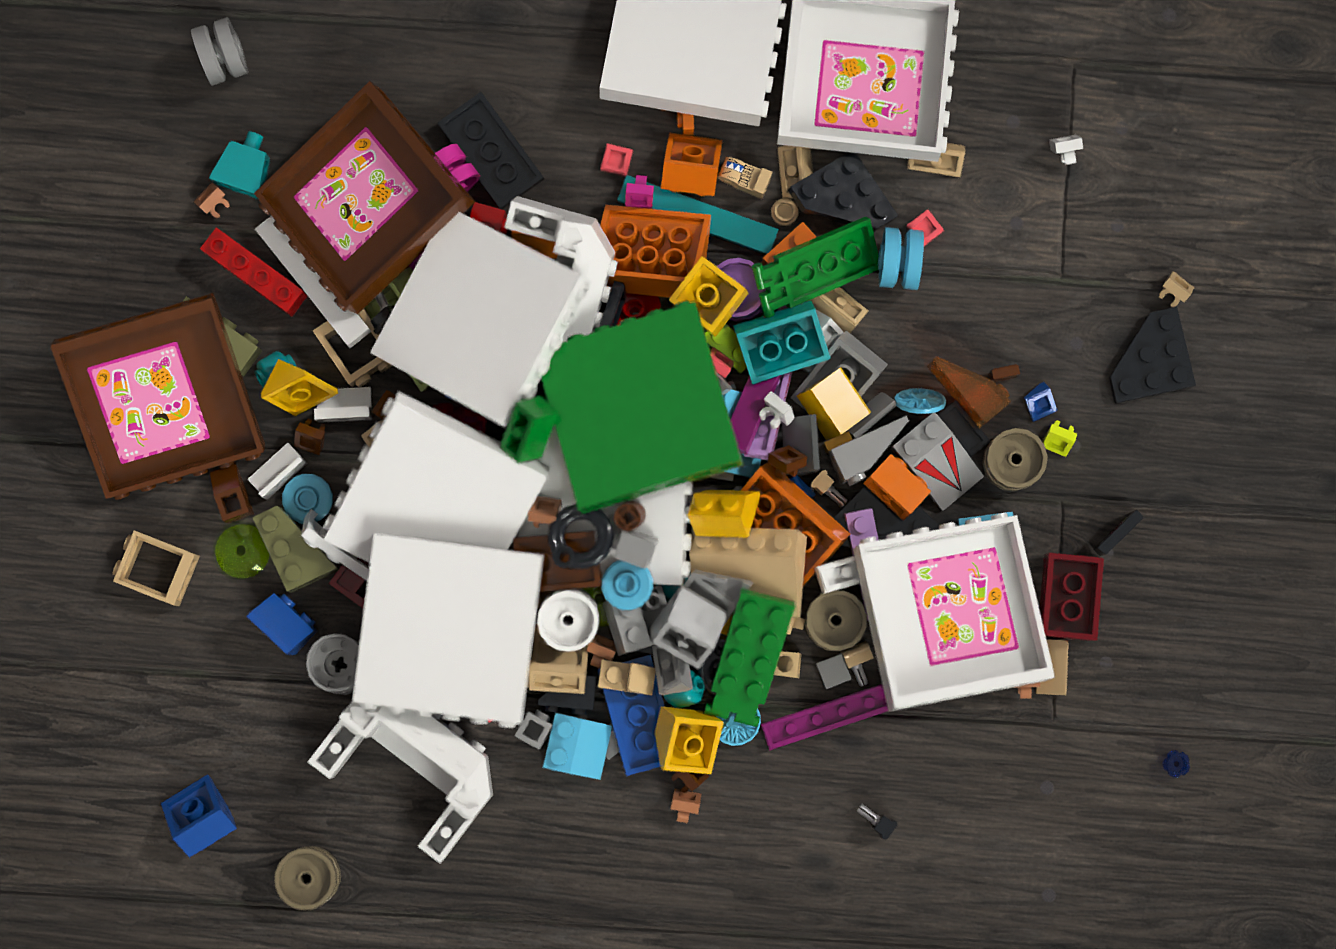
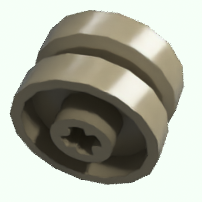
[982,428,1048,491]
[805,590,867,651]
[275,846,341,910]

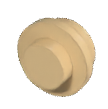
[771,198,798,226]

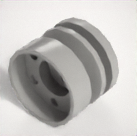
[306,634,360,695]

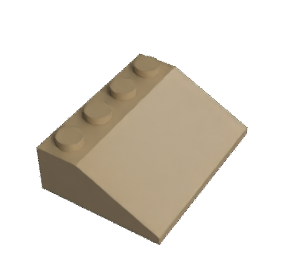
[689,528,807,618]

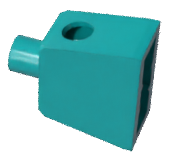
[209,131,270,199]

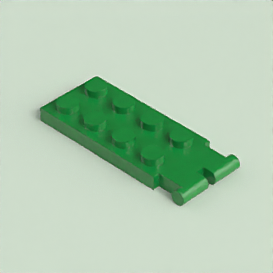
[751,217,879,318]
[704,588,795,727]

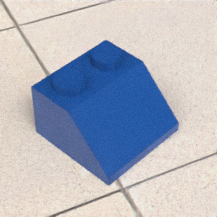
[247,593,317,655]
[161,774,237,858]

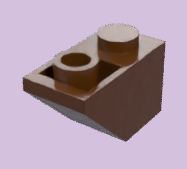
[210,463,254,524]

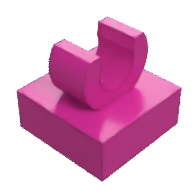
[625,175,654,209]

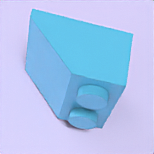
[543,713,612,780]

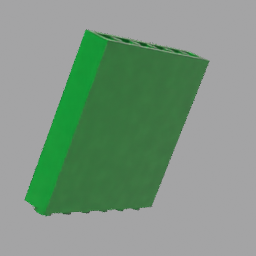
[541,301,744,514]

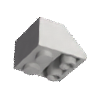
[602,585,667,656]
[651,585,728,669]

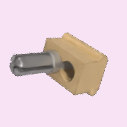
[810,470,847,507]
[840,641,874,686]

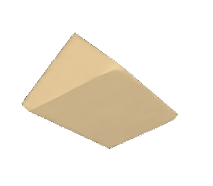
[907,143,965,177]
[777,145,813,200]
[808,287,868,333]
[1036,639,1068,695]

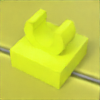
[1043,420,1077,457]

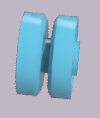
[878,227,924,290]

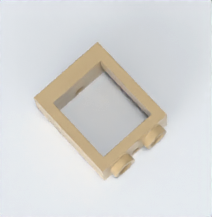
[313,309,393,388]
[113,531,200,606]

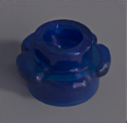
[1163,750,1190,778]

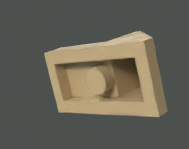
[597,660,656,696]

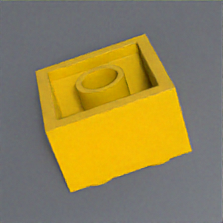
[669,256,749,337]
[688,490,760,538]
[655,707,724,774]

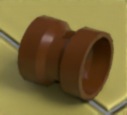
[614,501,646,531]

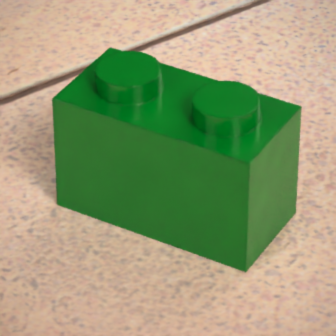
[500,396,558,464]

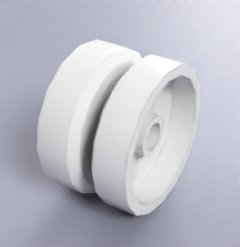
[537,588,599,652]

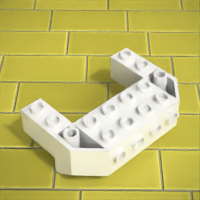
[505,196,618,381]
[308,701,493,863]

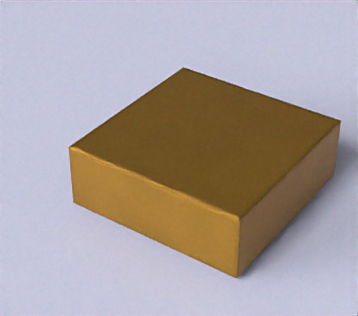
[822,431,853,454]

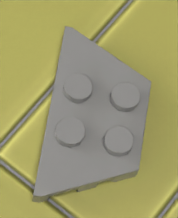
[684,570,753,627]

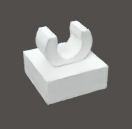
[1049,135,1083,165]
[759,391,795,429]

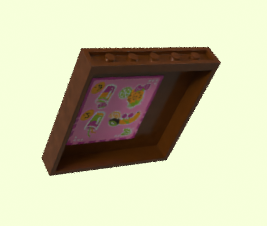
[254,81,475,314]
[50,293,265,500]

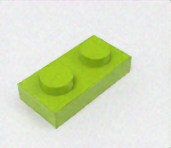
[705,324,747,374]

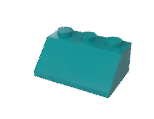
[733,300,831,384]

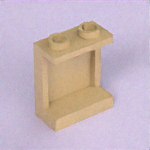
[529,624,589,694]

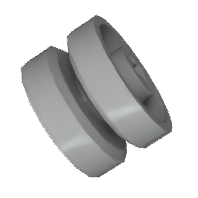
[191,17,248,86]

